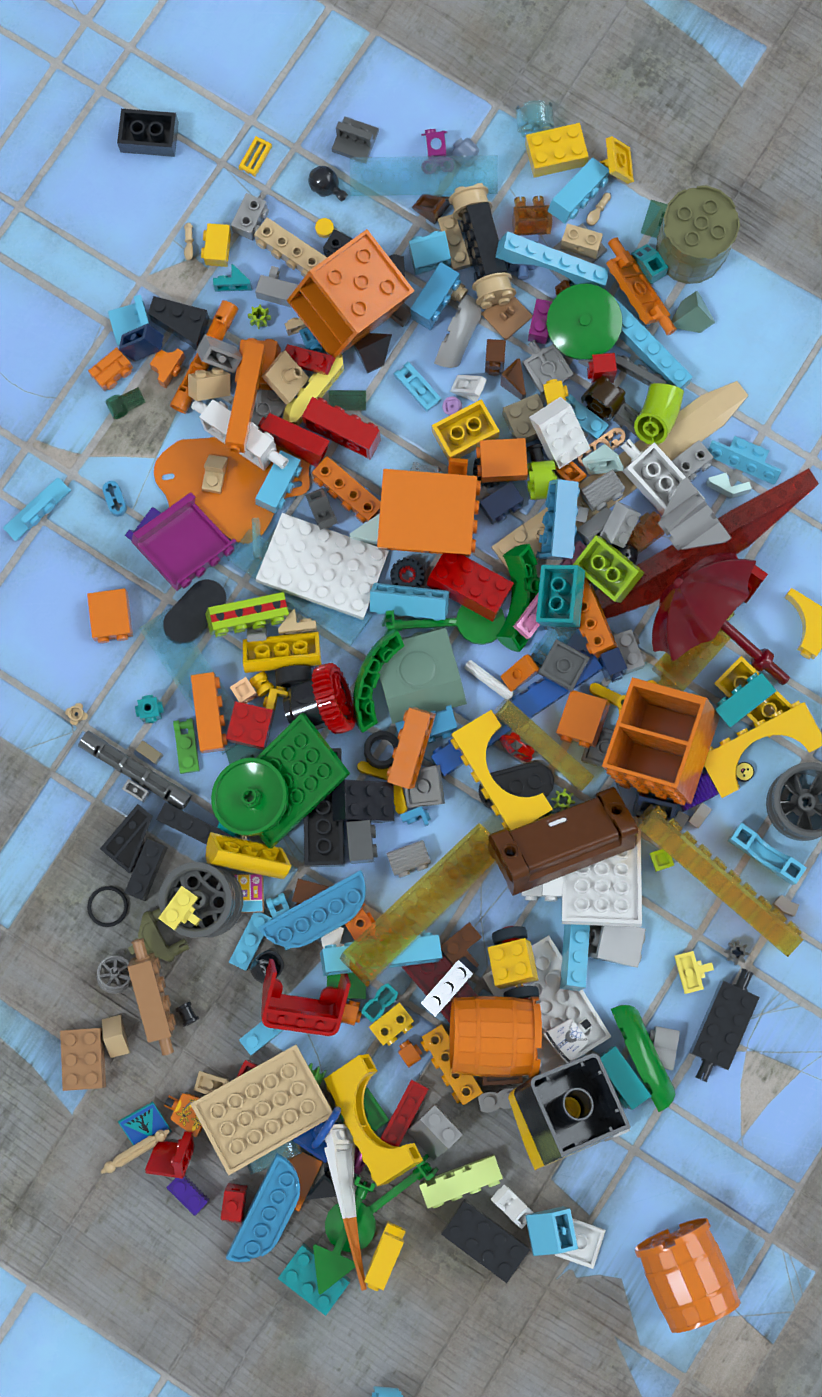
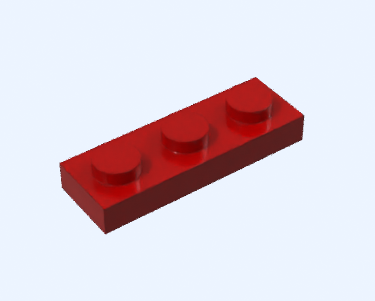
[284,344,335,375]

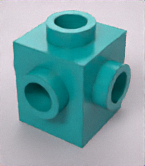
[135,695,164,724]

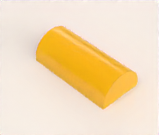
[243,632,322,673]
[714,656,791,738]
[206,832,291,879]

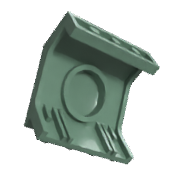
[371,627,467,724]

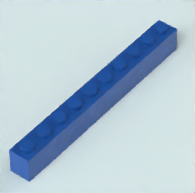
[431,649,603,777]

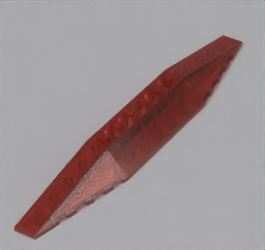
[555,468,819,635]

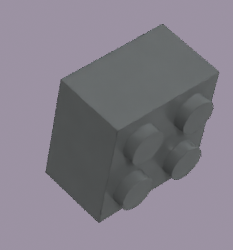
[346,820,378,864]

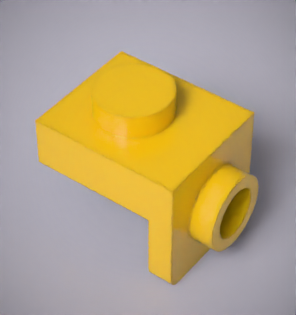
[263,686,289,713]

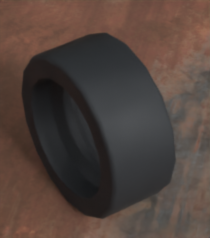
[275,665,312,688]
[364,731,399,769]

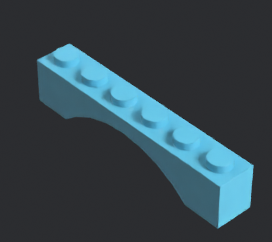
[495,231,609,288]

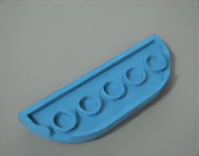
[258,870,366,948]
[226,1153,300,1262]

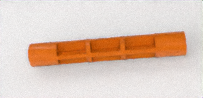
[170,300,239,414]

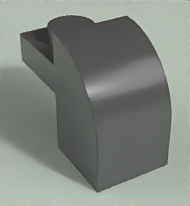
[305,488,338,530]

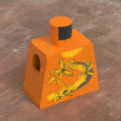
[164,1093,203,1137]

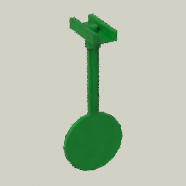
[382,605,505,645]
[325,1154,439,1252]

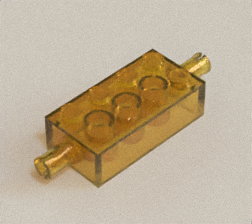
[652,612,735,691]

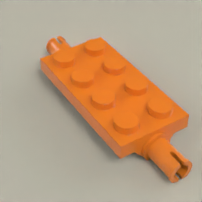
[606,237,677,336]

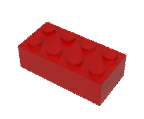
[302,397,381,460]
[426,553,514,622]

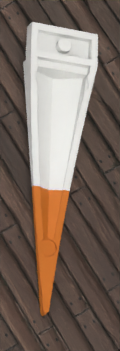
[324,1124,367,1291]

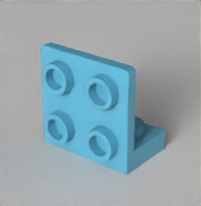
[108,295,150,346]

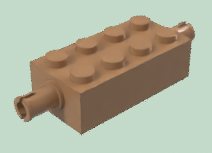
[127,938,176,1056]

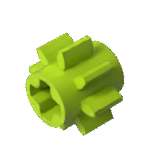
[248,304,271,329]
[551,789,575,811]

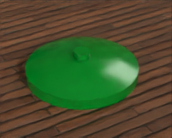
[547,284,622,360]
[211,758,289,836]

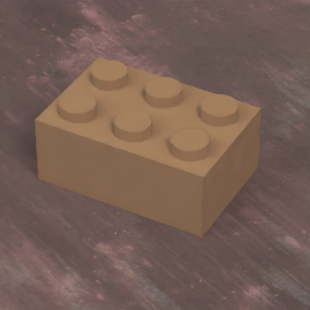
[60,1028,106,1091]

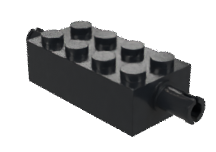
[689,968,760,1083]

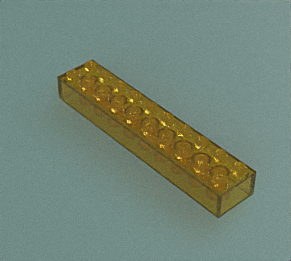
[636,804,804,957]
[340,823,496,987]

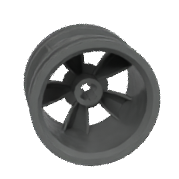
[766,762,822,841]

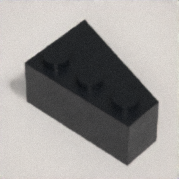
[148,296,209,350]
[100,804,153,874]

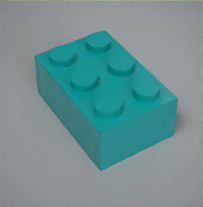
[536,565,585,627]
[715,672,776,728]
[599,1046,651,1110]
[278,1243,351,1316]

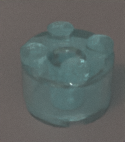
[516,100,554,138]

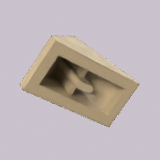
[102,1015,130,1058]

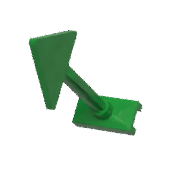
[313,1176,376,1295]

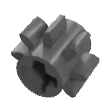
[724,940,749,965]

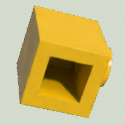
[543,379,569,405]

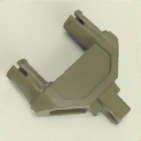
[128,907,190,962]

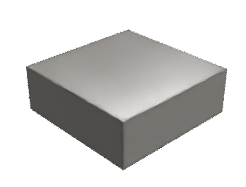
[247,626,267,642]

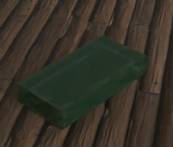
[329,390,366,410]

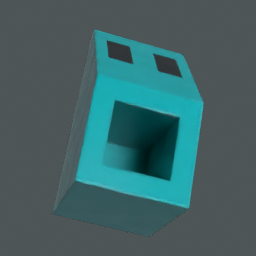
[631,244,668,284]

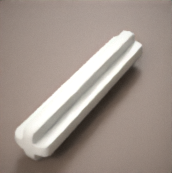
[464,660,514,701]

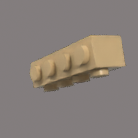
[254,217,327,277]

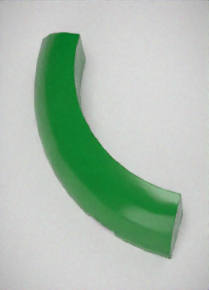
[496,544,540,652]
[353,629,404,733]
[611,1005,675,1112]

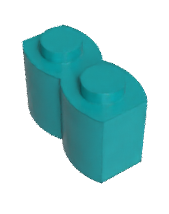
[361,983,399,1022]

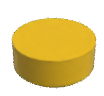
[315,218,334,238]

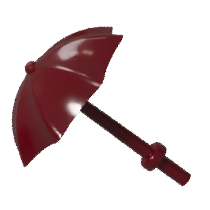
[652,552,790,685]

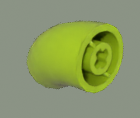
[634,383,684,445]

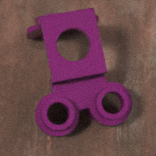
[421,129,455,174]

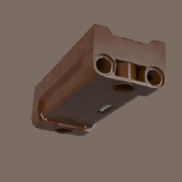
[488,787,638,896]

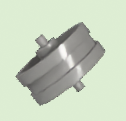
[96,956,131,994]

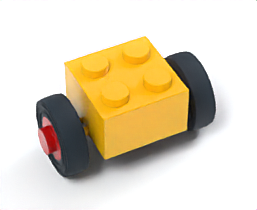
[487,926,539,1000]

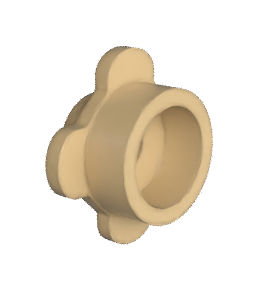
[65,703,88,725]

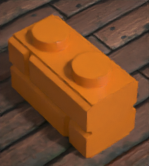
[88,347,133,391]

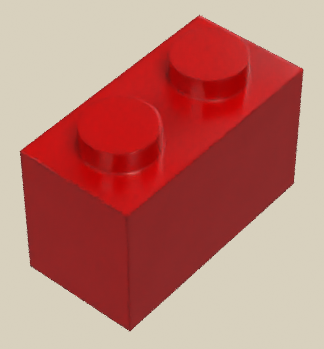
[587,353,617,384]

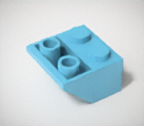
[409,231,451,275]
[525,1206,578,1256]

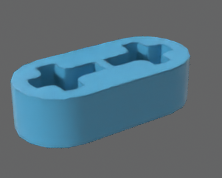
[102,481,127,517]

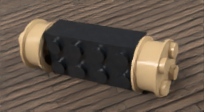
[449,183,516,309]

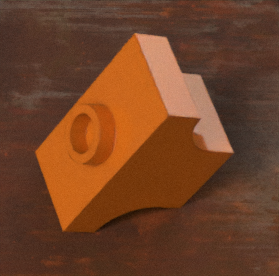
[150,348,186,388]
[500,654,540,692]

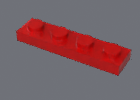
[380,1079,429,1147]

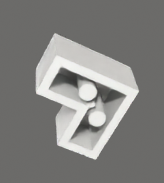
[521,876,563,902]

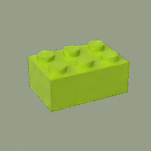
[573,535,645,603]

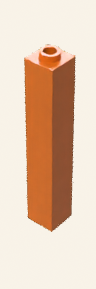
[225,341,265,454]

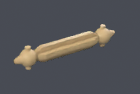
[101,1129,170,1174]

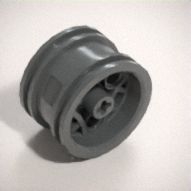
[159,862,243,938]

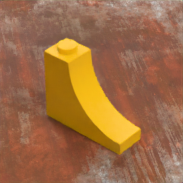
[784,588,822,659]

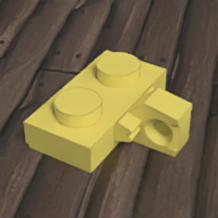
[158,886,201,930]
[674,951,714,994]

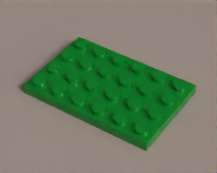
[256,713,350,848]

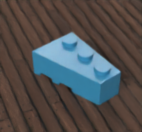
[410,262,461,331]
[395,705,457,744]

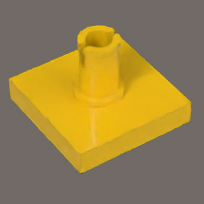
[599,136,634,184]

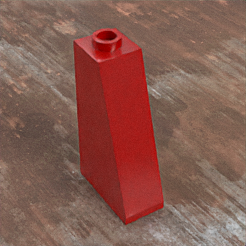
[258,413,330,467]

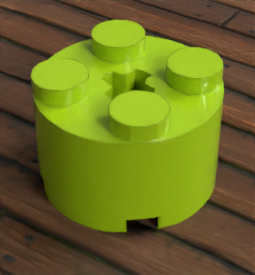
[527,460,557,500]

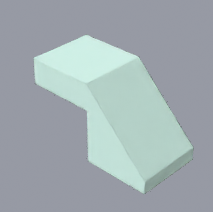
[706,473,752,499]

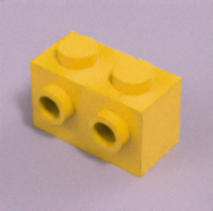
[369,1002,414,1046]

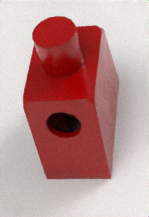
[221,1183,248,1224]

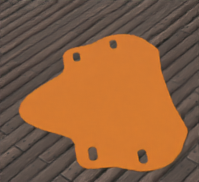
[154,429,310,544]

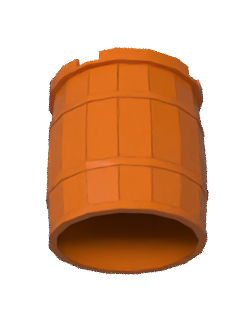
[449,996,542,1078]
[634,1218,741,1333]

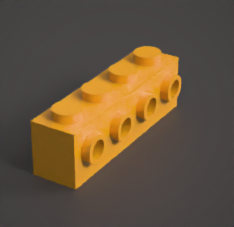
[420,1024,483,1105]

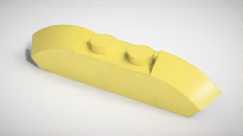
[283,354,344,426]

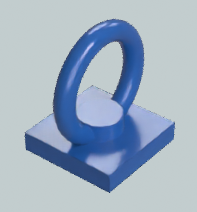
[293,1106,341,1163]

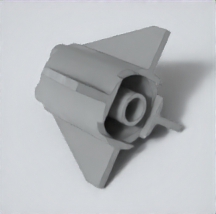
[658,477,731,551]

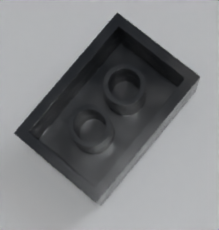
[117,108,179,157]
[332,780,394,823]

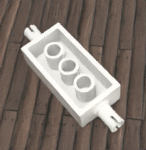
[191,400,289,471]
[621,439,705,515]

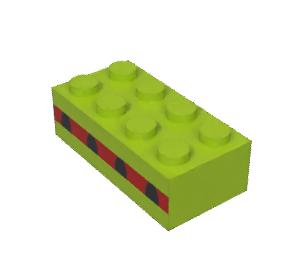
[205,592,289,637]

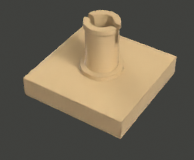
[261,351,309,404]

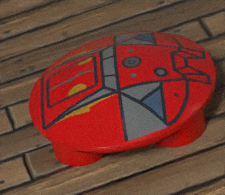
[500,732,535,762]

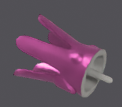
[354,1146,366,1175]

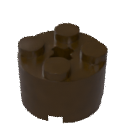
[581,376,626,421]

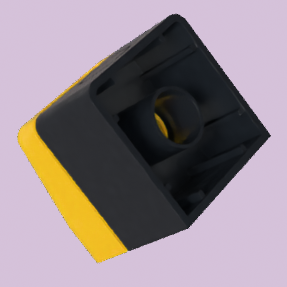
[508,1053,631,1170]

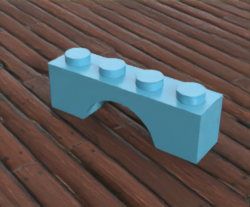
[728,823,807,885]

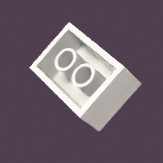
[529,397,590,469]

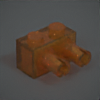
[512,196,552,236]
[627,511,665,554]

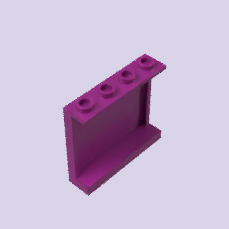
[132,492,236,591]

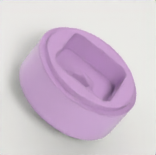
[442,396,462,416]

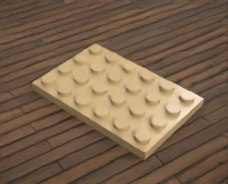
[191,1044,332,1176]

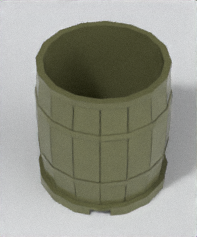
[656,185,740,284]

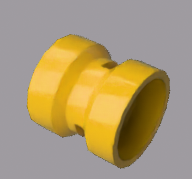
[249,671,275,698]

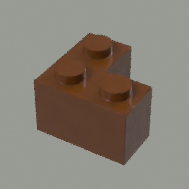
[441,922,482,967]

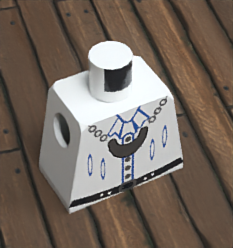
[543,1017,593,1064]

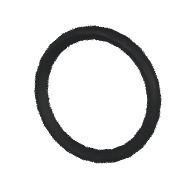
[87,886,128,927]

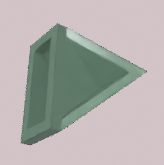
[671,291,715,333]

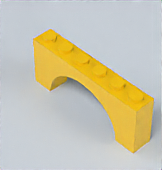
[704,700,822,798]
[450,710,553,831]
[324,1054,423,1186]
[364,1221,406,1291]

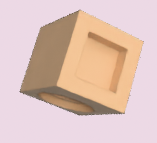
[230,677,258,704]

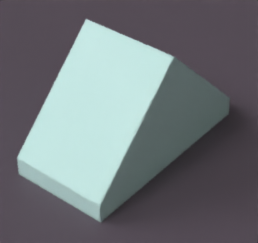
[582,444,624,475]
[349,513,380,546]

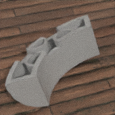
[434,294,482,368]

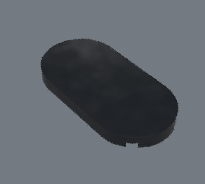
[163,579,227,644]
[478,762,554,810]

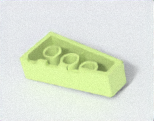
[419,1154,503,1208]

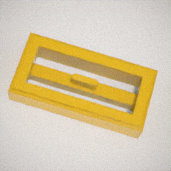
[239,136,272,177]

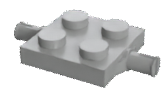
[522,340,574,395]

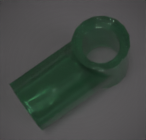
[105,387,146,419]

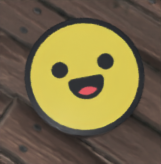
[737,762,754,782]

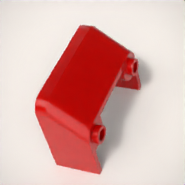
[261,959,351,1036]

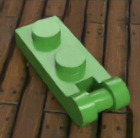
[173,718,200,774]

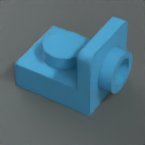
[299,327,326,353]
[400,806,431,826]

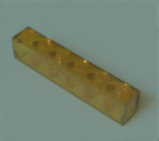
[493,699,595,791]

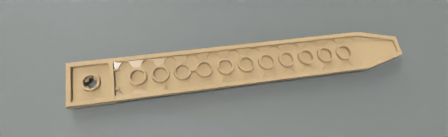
[491,381,748,571]

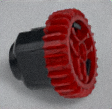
[283,663,356,734]

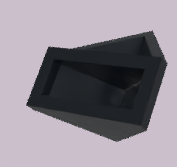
[353,333,392,373]
[307,1172,337,1200]

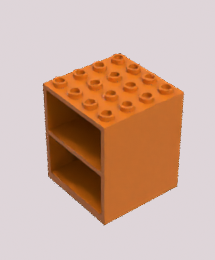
[287,229,415,359]
[377,469,481,556]
[602,677,720,806]

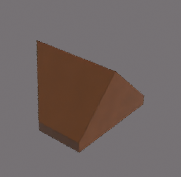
[412,194,451,225]
[500,359,526,400]

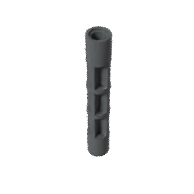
[78,730,192,811]

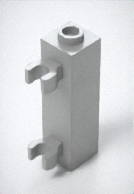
[255,266,298,308]

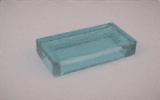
[252,518,262,560]

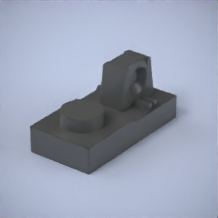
[613,402,642,441]

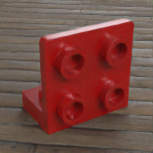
[145,1131,195,1179]

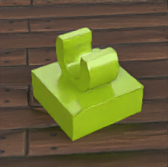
[649,847,675,872]

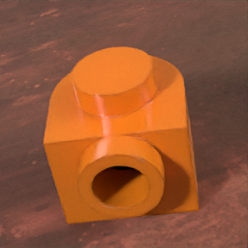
[341,1000,362,1026]
[397,1039,423,1068]

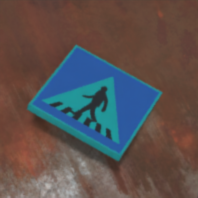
[118,1101,172,1146]

